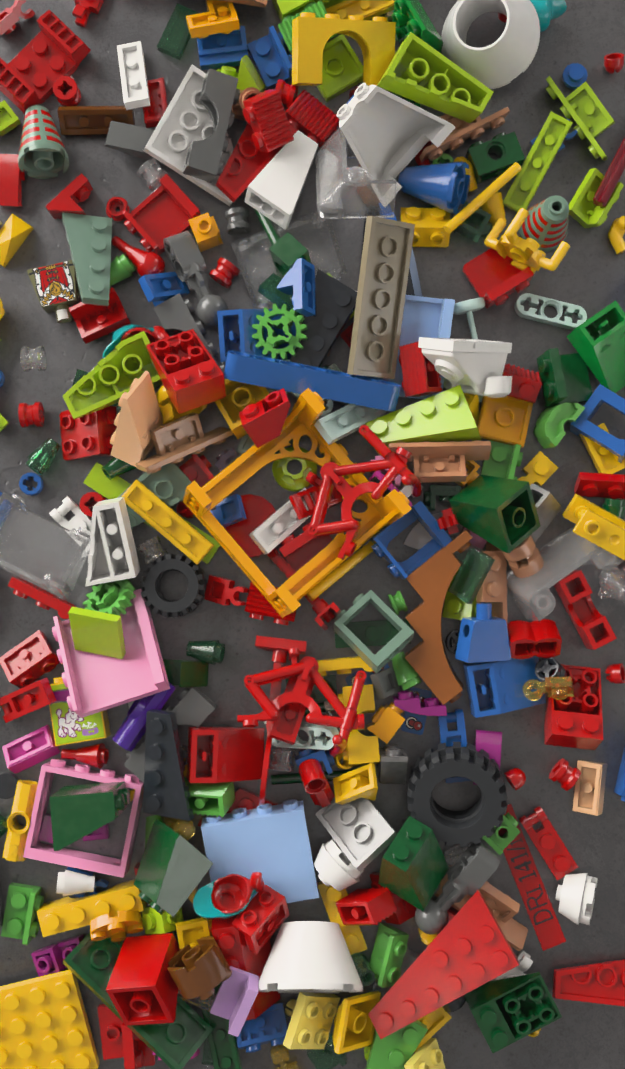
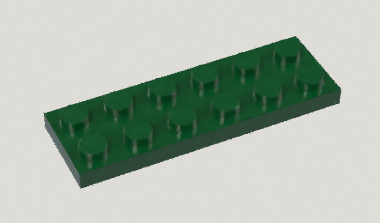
[62,932,213,1069]

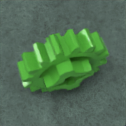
[252,304,308,360]
[83,579,136,615]

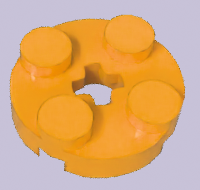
[90,910,144,942]

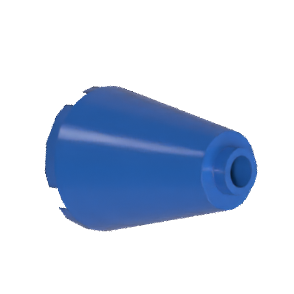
[398,162,470,214]

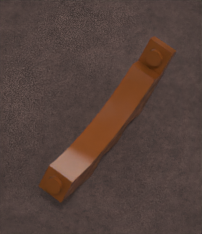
[405,529,473,705]

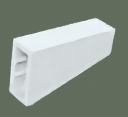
[244,130,318,230]

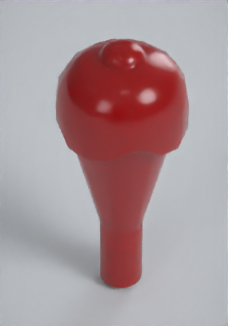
[111,236,165,277]

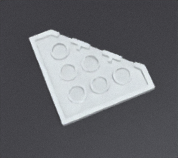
[143,65,234,206]

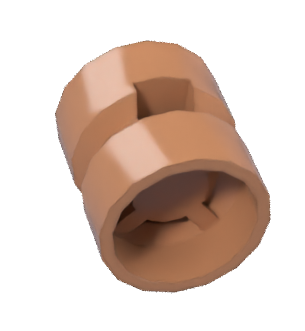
[501,535,544,578]

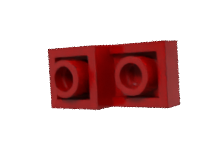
[0,154,25,207]

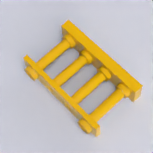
[562,494,625,560]

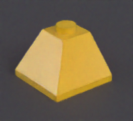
[332,991,381,1054]

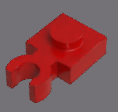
[204,575,249,606]

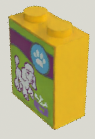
[49,677,111,746]

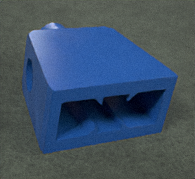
[455,602,511,663]

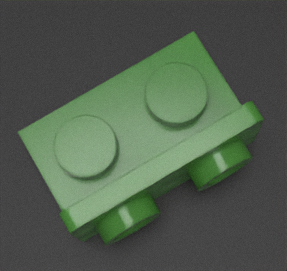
[480,440,523,480]
[1,882,44,945]
[367,923,409,988]

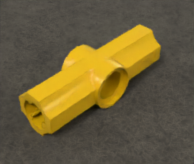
[2,780,38,862]

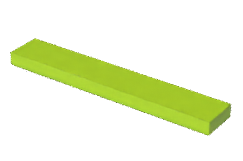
[83,462,220,564]

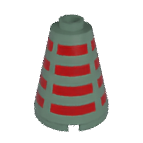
[18,105,69,179]
[519,195,569,253]

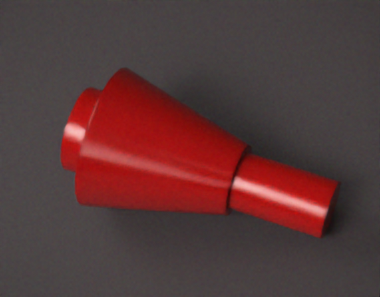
[61,743,109,769]

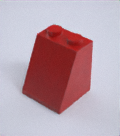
[106,933,180,1026]

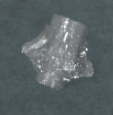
[597,566,625,603]

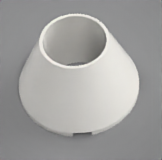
[441,0,540,89]
[258,921,363,993]

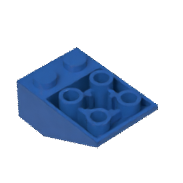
[217,309,297,364]
[463,656,546,718]

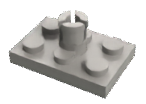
[315,797,397,872]

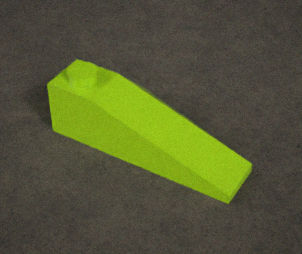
[62,331,162,420]

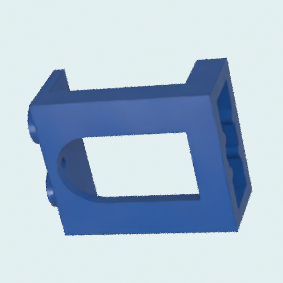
[570,384,625,463]
[371,500,452,580]

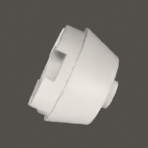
[313,838,364,891]
[556,873,598,925]

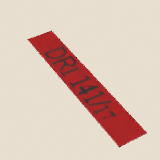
[498,804,566,951]

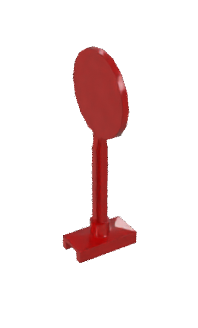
[224,494,342,631]
[255,636,307,805]

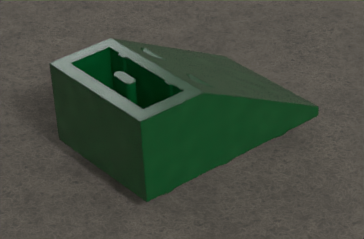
[465,972,562,1053]

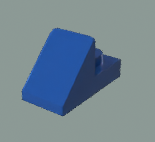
[277,258,316,317]
[138,271,190,306]

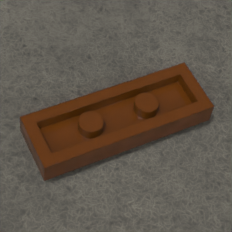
[57,106,135,135]

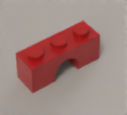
[552,570,617,650]

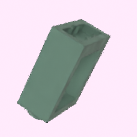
[334,590,414,673]

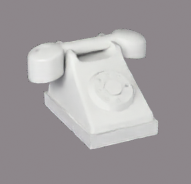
[418,337,513,398]

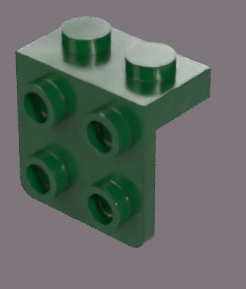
[537,348,592,406]

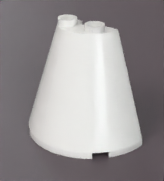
[336,83,456,206]

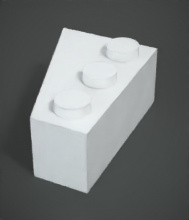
[85,497,141,587]

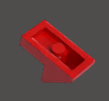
[45,173,93,219]

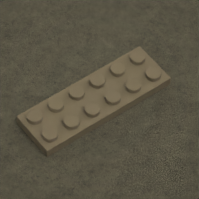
[347,216,415,379]

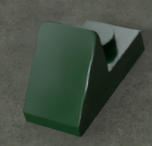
[163,659,209,687]

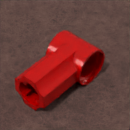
[298,759,335,808]

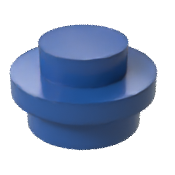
[562,63,588,89]

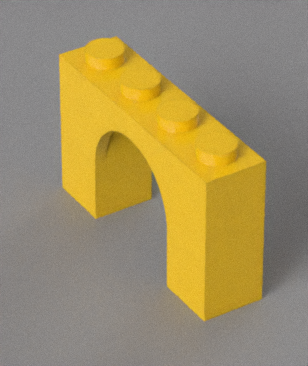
[292,12,396,86]

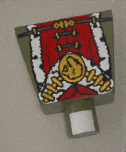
[27,260,81,323]

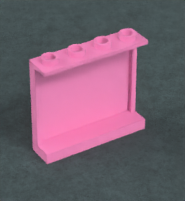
[52,589,170,718]

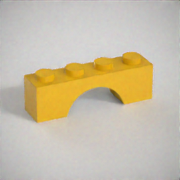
[37,879,148,937]

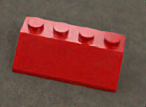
[211,914,281,1020]

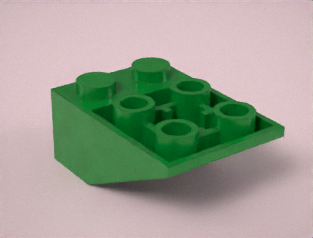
[392,0,444,53]
[566,300,625,393]

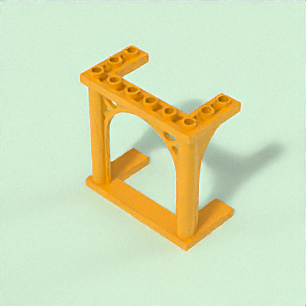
[183,388,412,618]

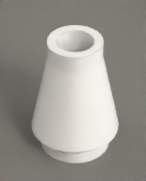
[56,869,95,896]

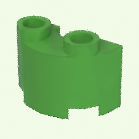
[533,402,585,449]

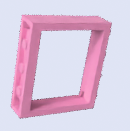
[23,759,144,878]

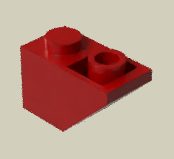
[239,388,291,448]

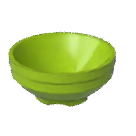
[272,447,317,492]

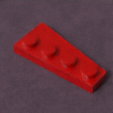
[215,120,298,203]
[552,959,625,1007]

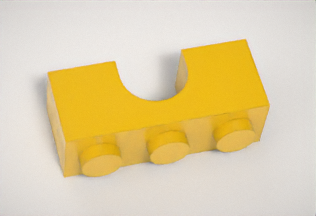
[338,684,380,766]

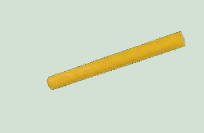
[444,162,522,234]
[307,532,381,601]

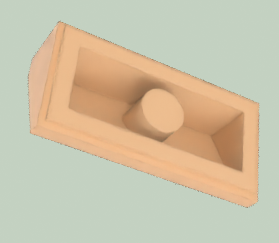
[572,760,607,816]

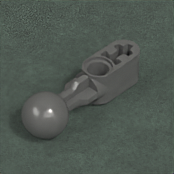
[163,231,228,327]
[415,843,500,935]

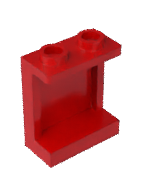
[122,174,201,255]

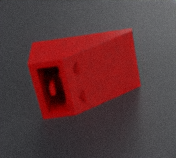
[146,329,226,414]
[544,664,603,750]
[187,727,265,783]

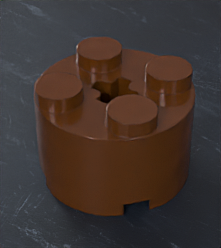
[167,936,232,1000]

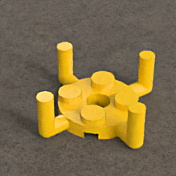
[484,208,570,274]

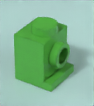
[482,812,520,855]

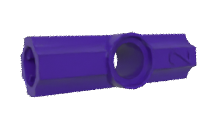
[112,682,176,752]

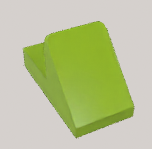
[216,55,265,92]

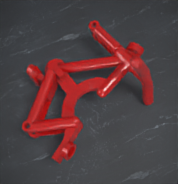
[306,425,422,560]
[237,648,366,757]

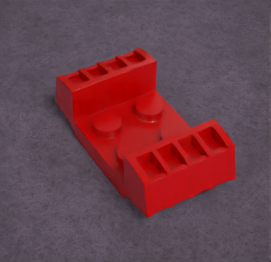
[0,10,91,114]

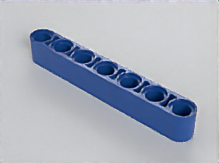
[224,351,401,411]

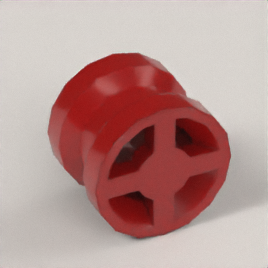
[53,76,81,106]
[275,79,299,108]
[209,257,240,289]
[18,402,45,428]
[79,492,106,517]
[549,758,581,791]

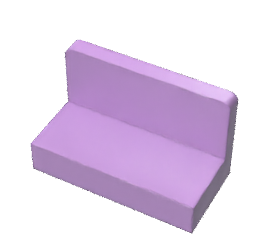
[210,966,259,1037]

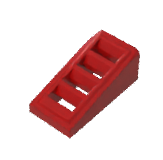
[289,485,343,520]

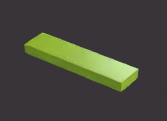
[503,111,573,213]

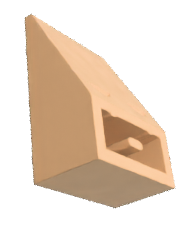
[110,371,163,467]

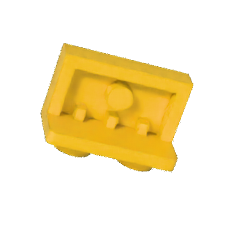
[400,207,451,247]

